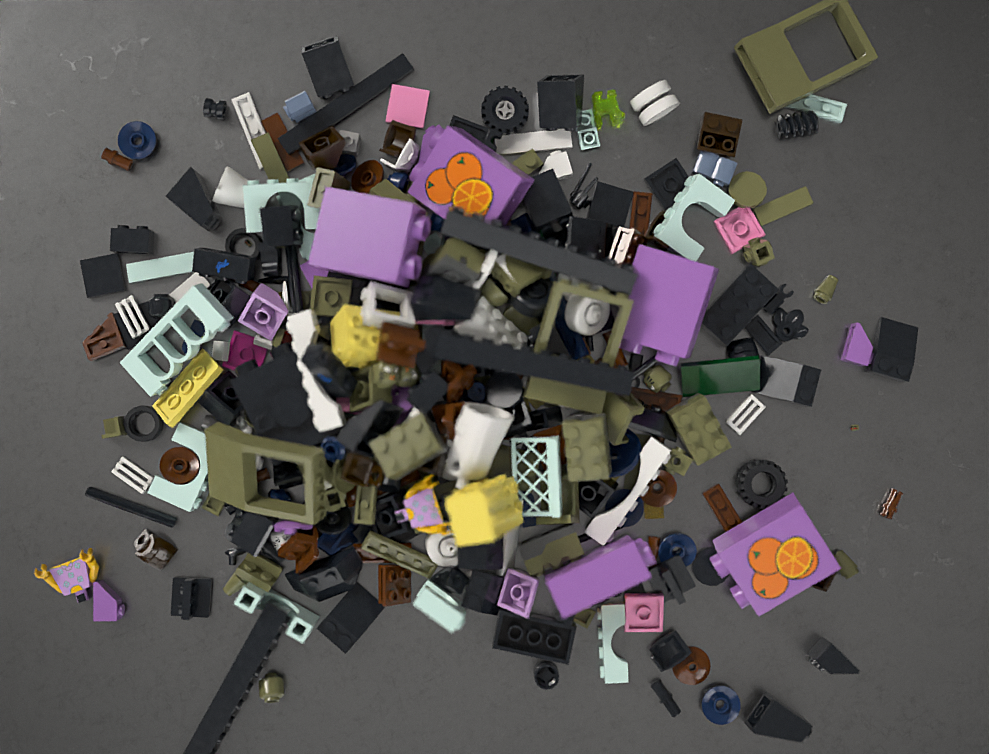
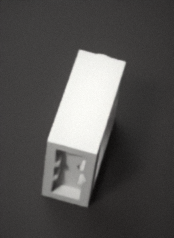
[361,282,415,329]

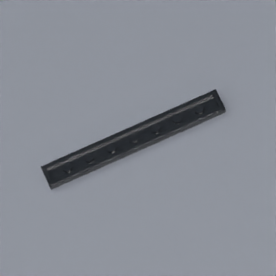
[277,53,414,155]

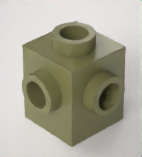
[743,237,775,267]
[661,447,693,476]
[325,486,347,512]

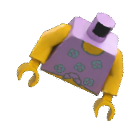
[395,474,452,535]
[35,548,99,603]

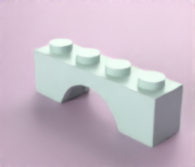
[597,602,629,684]

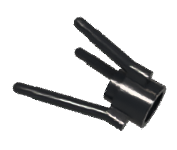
[569,163,598,210]

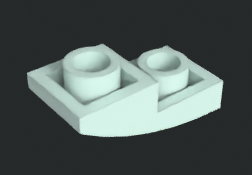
[576,109,600,150]

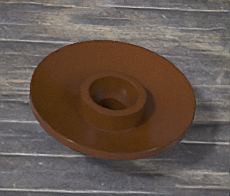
[351,160,384,195]
[159,447,199,484]
[640,469,677,507]
[672,646,711,685]

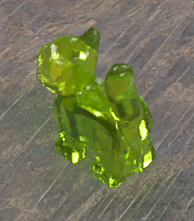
[592,90,625,128]

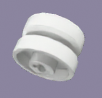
[630,80,680,126]

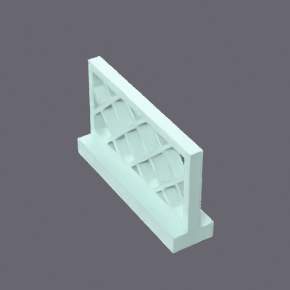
[511,436,563,518]

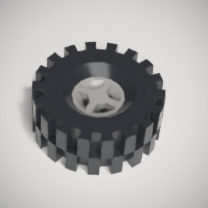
[481,85,529,135]

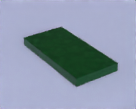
[681,356,760,397]

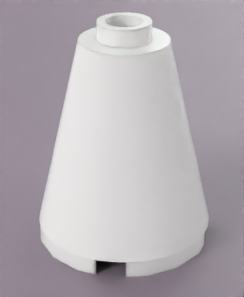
[212,166,249,208]

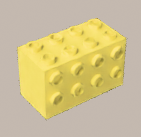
[330,305,420,369]
[446,474,524,546]

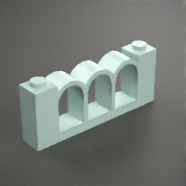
[120,283,233,397]

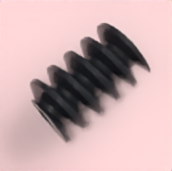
[776,110,819,139]

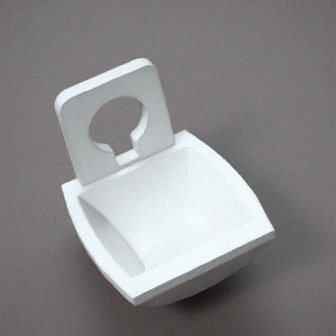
[380,139,421,173]

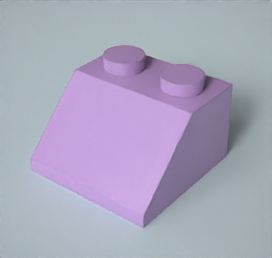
[238,283,288,341]
[497,568,540,618]

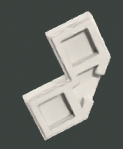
[469,249,498,290]

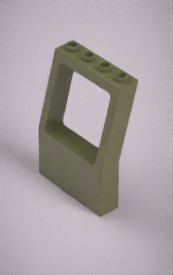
[734,0,878,114]
[523,279,634,414]
[205,422,326,525]

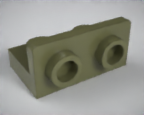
[235,553,283,592]

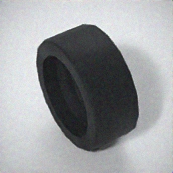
[225,228,262,261]
[124,405,164,442]

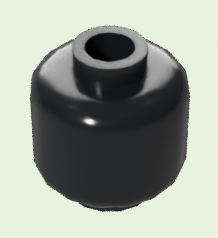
[149,294,174,322]

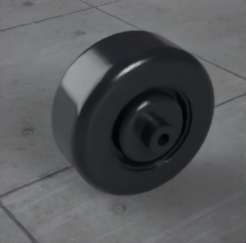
[510,277,553,318]

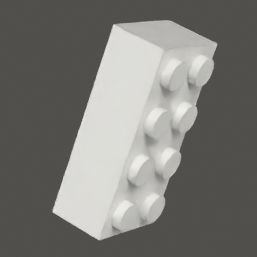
[454,296,528,349]

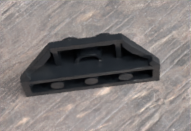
[628,398,677,443]
[285,547,363,602]

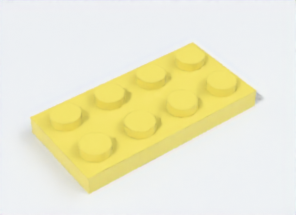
[152,348,224,428]

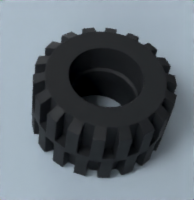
[735,459,788,509]

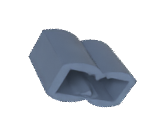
[283,91,317,123]
[692,151,737,188]

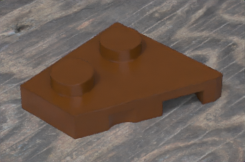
[82,312,126,361]

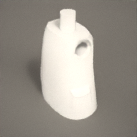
[448,403,514,489]

